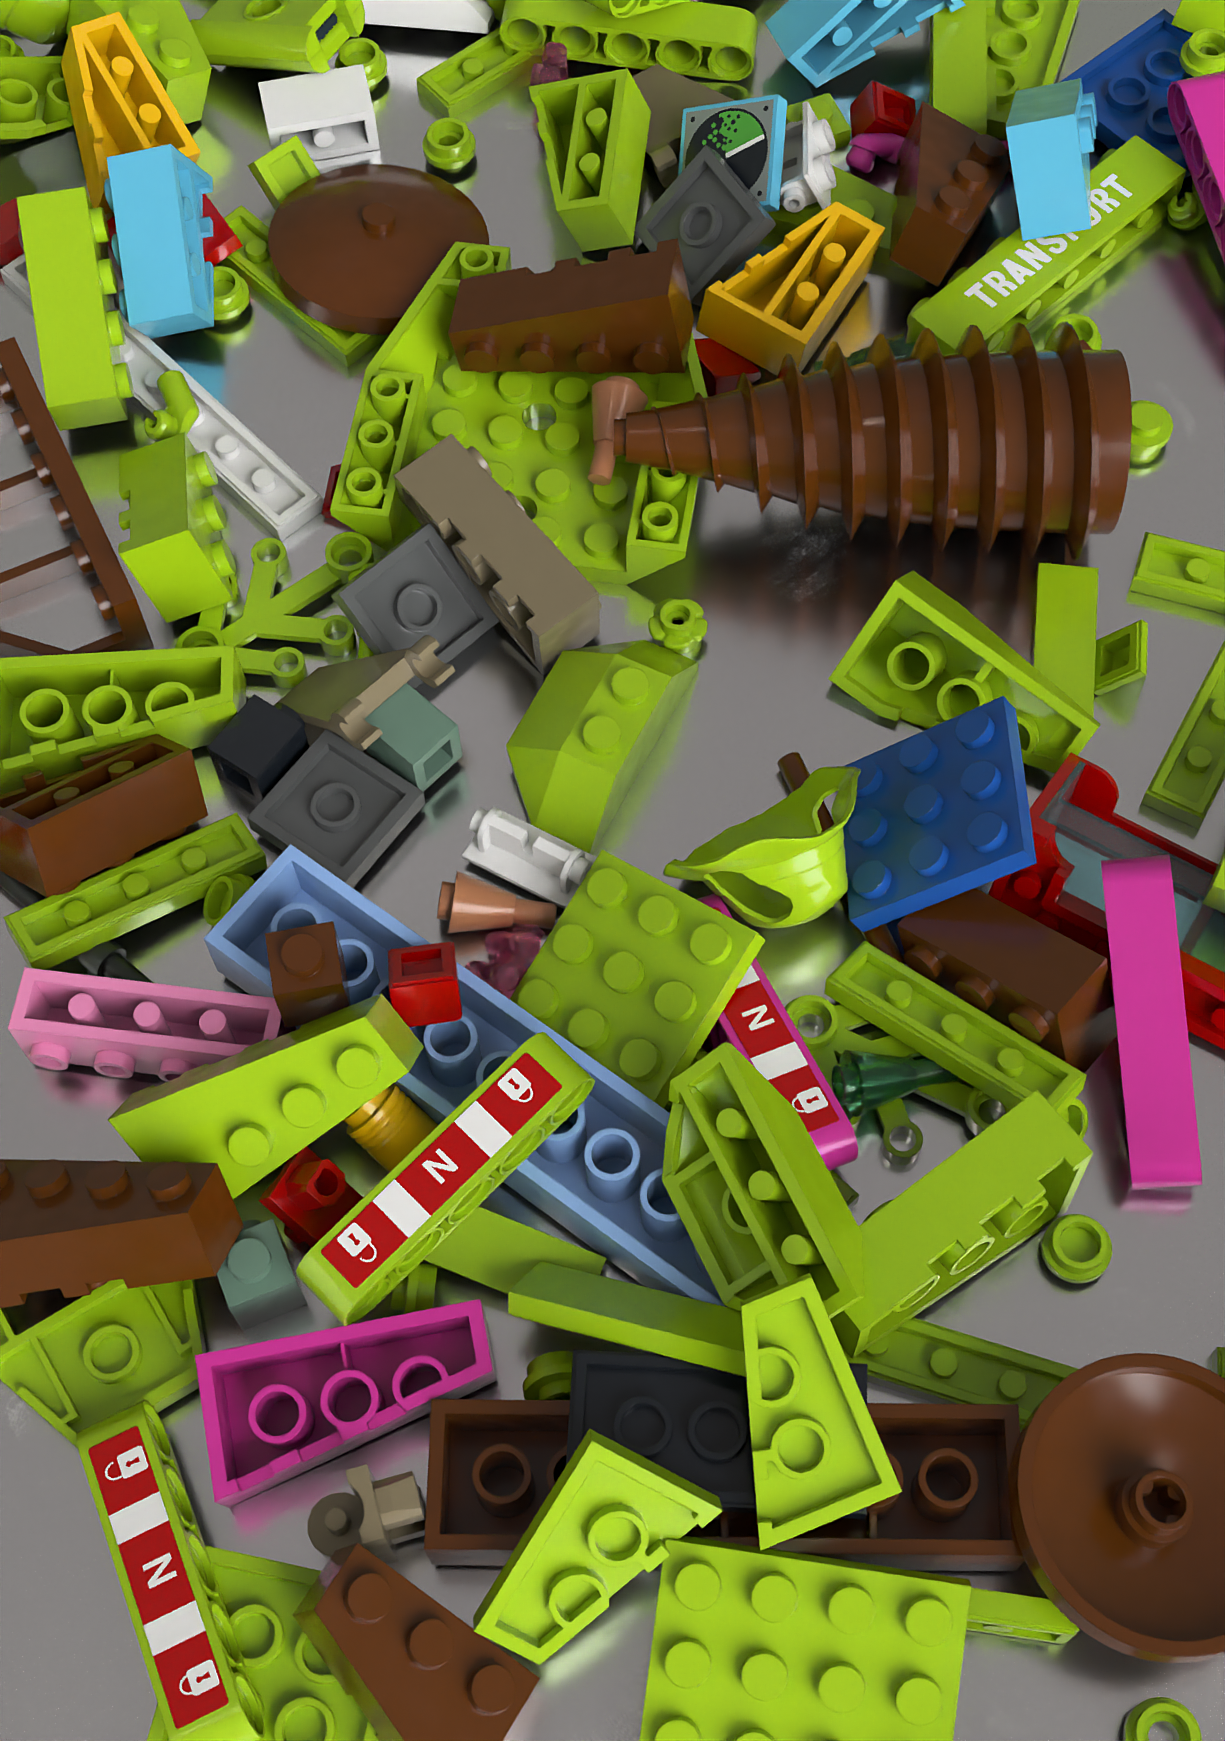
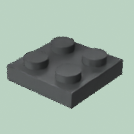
[635,145,777,307]
[331,523,499,689]
[247,729,426,888]

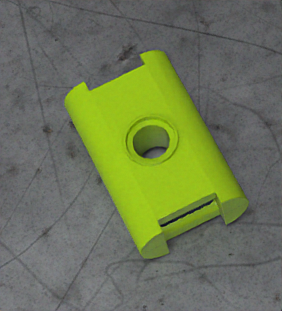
[190,0,365,73]

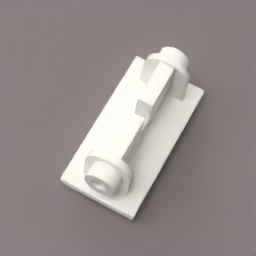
[780,101,836,212]
[462,807,597,909]

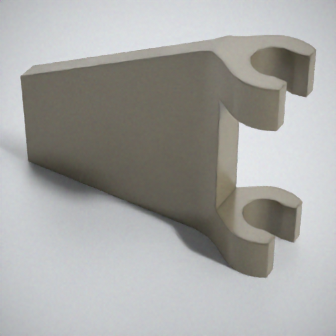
[632,64,736,191]
[274,635,456,751]

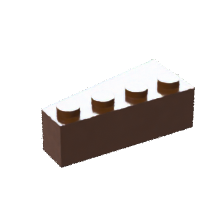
[448,238,694,374]
[0,1159,244,1308]

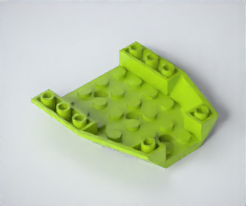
[330,241,708,585]

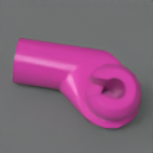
[846,133,905,173]

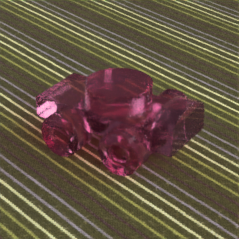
[530,42,568,120]
[465,924,545,994]

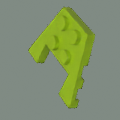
[0,1279,207,1449]

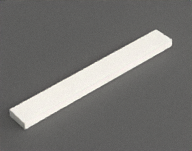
[0,253,324,542]

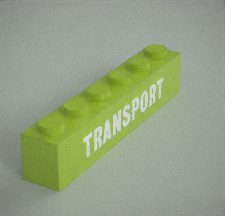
[905,135,1186,356]

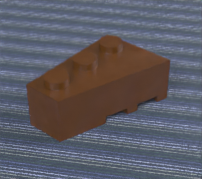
[897,888,1117,1073]
[293,1543,540,1741]

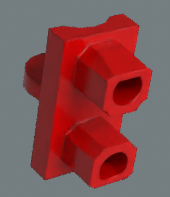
[258,1146,364,1248]

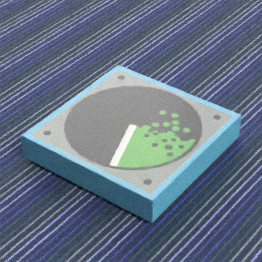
[678,94,787,212]

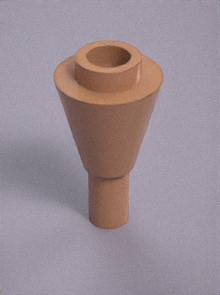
[588,376,648,485]
[436,870,557,934]

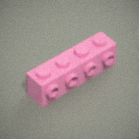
[8,967,297,1082]

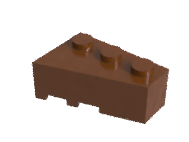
[889,102,1012,287]
[0,734,208,897]

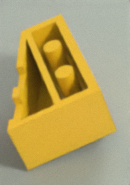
[61,11,201,215]
[696,201,885,376]

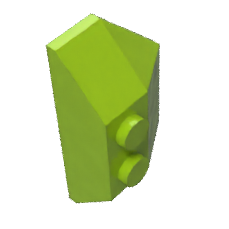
[506,640,699,855]
[662,1042,865,1319]

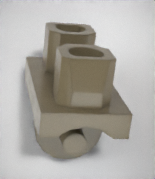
[307,1464,426,1565]

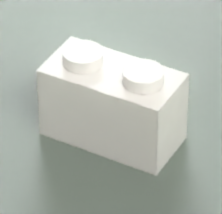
[258,64,380,161]

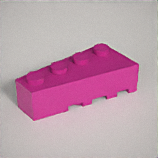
[195,1299,497,1508]

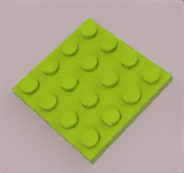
[639,1536,972,1741]

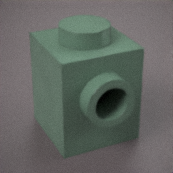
[365,683,463,792]
[217,1218,307,1331]

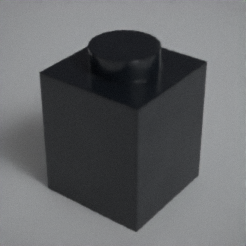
[207,694,309,803]

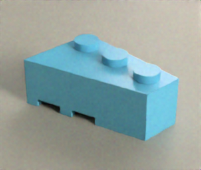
[765,0,966,88]
[1005,78,1098,241]
[104,144,214,339]

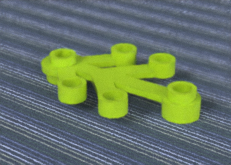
[175,532,375,689]
[784,995,1011,1166]

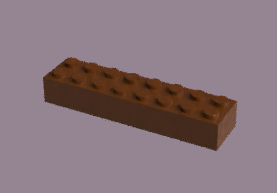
[424,1399,1025,1571]

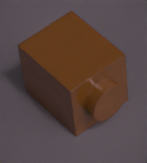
[265,921,351,1028]

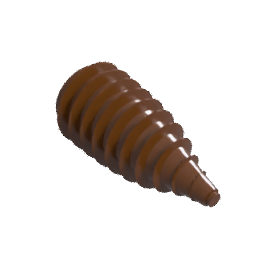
[613,322,1132,561]

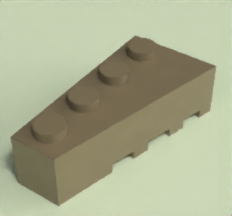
[394,434,602,676]

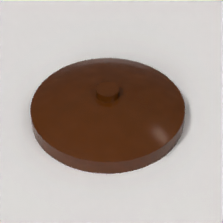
[268,164,489,335]
[1009,1353,1225,1663]

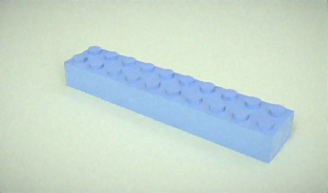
[204,844,730,1308]

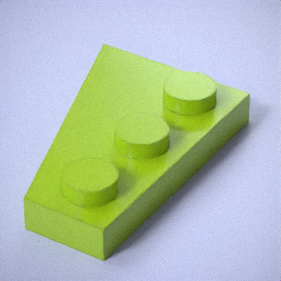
[740,1273,902,1551]
[473,1428,723,1665]

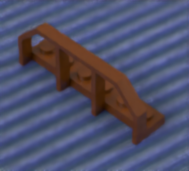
[0,337,154,657]

